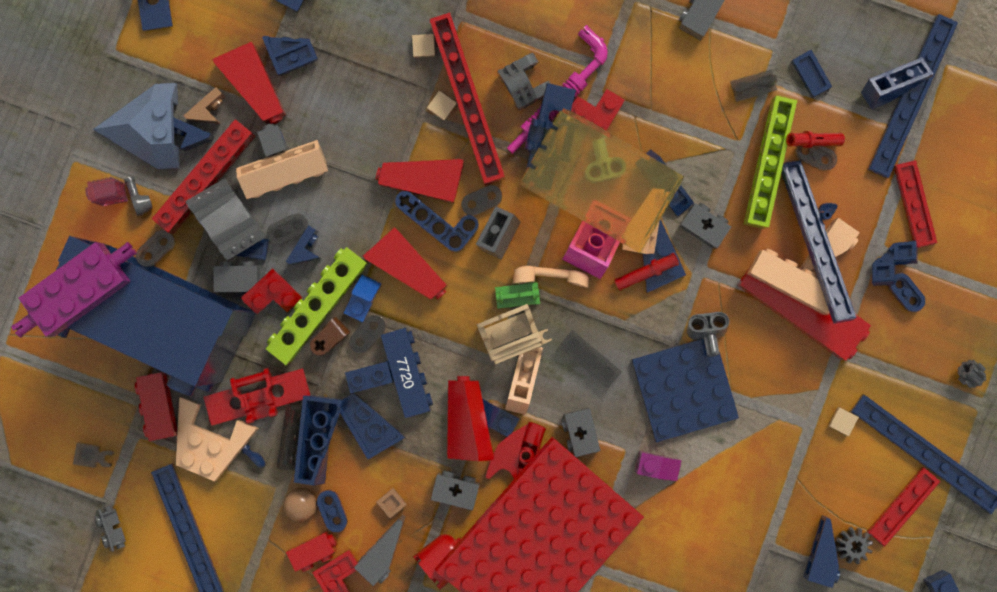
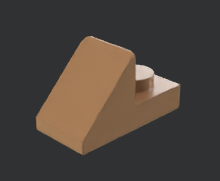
[183,87,225,124]

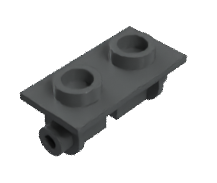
[94,505,126,552]

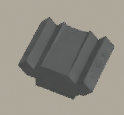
[185,178,266,260]

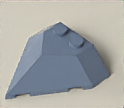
[93,83,179,170]

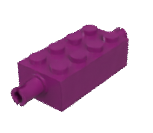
[11,242,137,338]

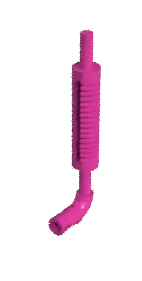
[507,25,608,154]

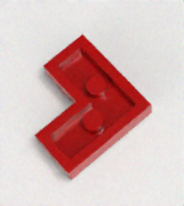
[569,89,625,137]
[241,268,303,314]
[312,549,358,592]

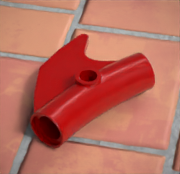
[486,421,546,479]

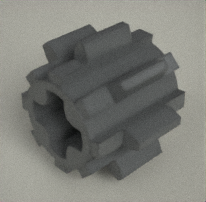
[957,360,986,388]

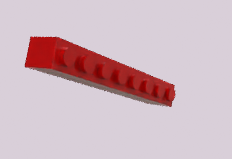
[429,12,505,186]

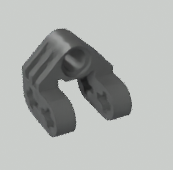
[497,53,551,111]

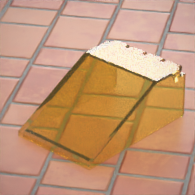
[520,108,684,253]

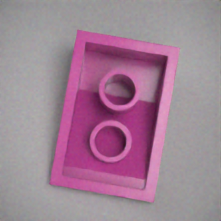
[562,199,631,279]

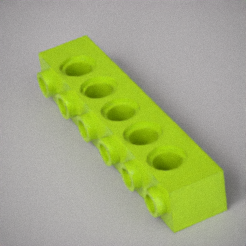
[743,96,797,229]
[266,247,368,365]

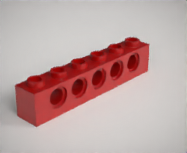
[152,119,256,234]

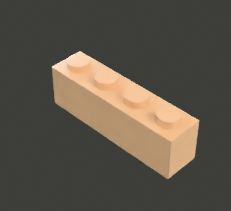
[236,140,328,199]
[747,248,830,315]

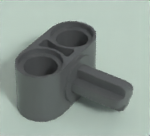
[687,312,729,357]

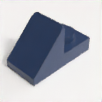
[173,117,215,151]
[286,225,321,265]
[482,398,519,437]

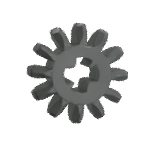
[836,527,873,564]

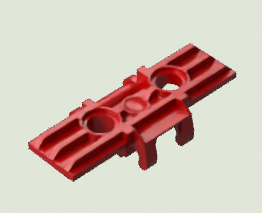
[203,368,311,426]

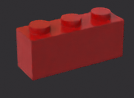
[134,372,178,441]

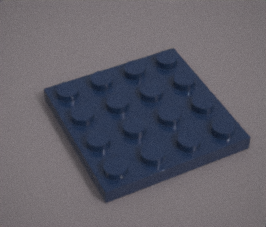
[631,339,739,442]

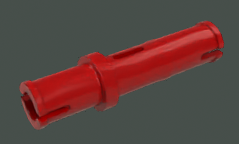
[786,131,845,148]
[615,252,679,291]

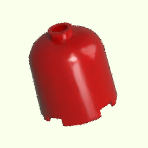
[413,534,460,590]

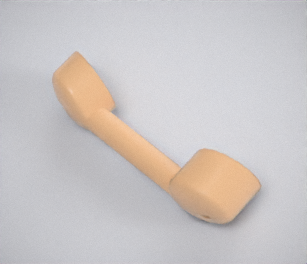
[513,266,589,288]

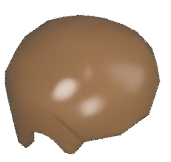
[283,489,317,522]

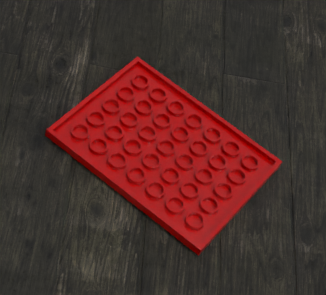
[435,437,644,592]

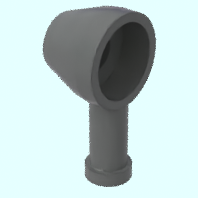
[124,177,153,217]

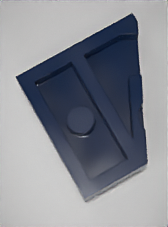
[262,36,318,76]

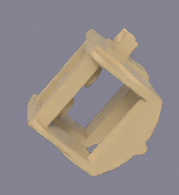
[477,304,552,364]

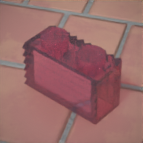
[85,177,128,206]

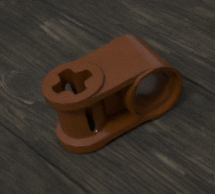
[310,317,350,356]

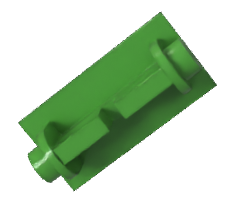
[495,282,540,309]

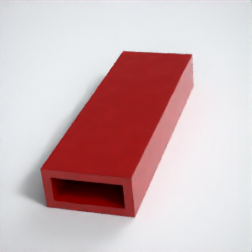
[737,250,871,361]

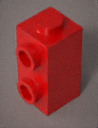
[286,530,338,572]

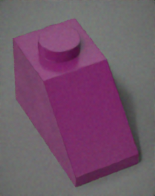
[635,451,682,481]

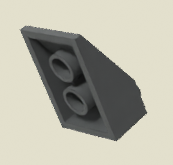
[354,514,406,586]

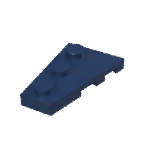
[642,219,686,293]
[340,393,405,459]

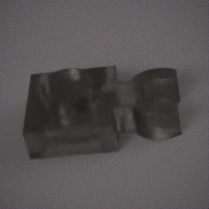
[73,442,115,468]

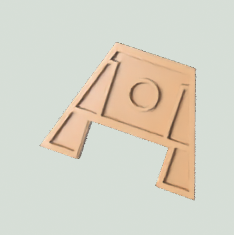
[176,397,259,481]

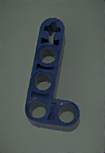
[395,191,479,253]

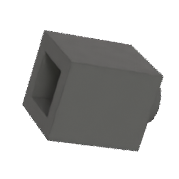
[257,124,288,157]

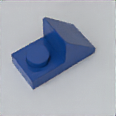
[344,275,382,322]

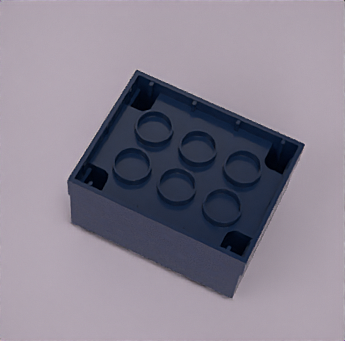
[56,236,256,396]

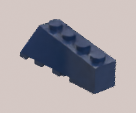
[294,395,344,485]

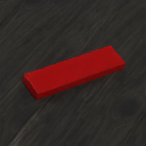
[894,160,937,248]
[867,467,941,547]

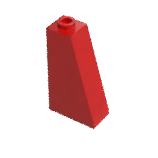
[212,41,286,124]
[375,159,464,204]
[363,227,447,300]
[447,376,494,461]

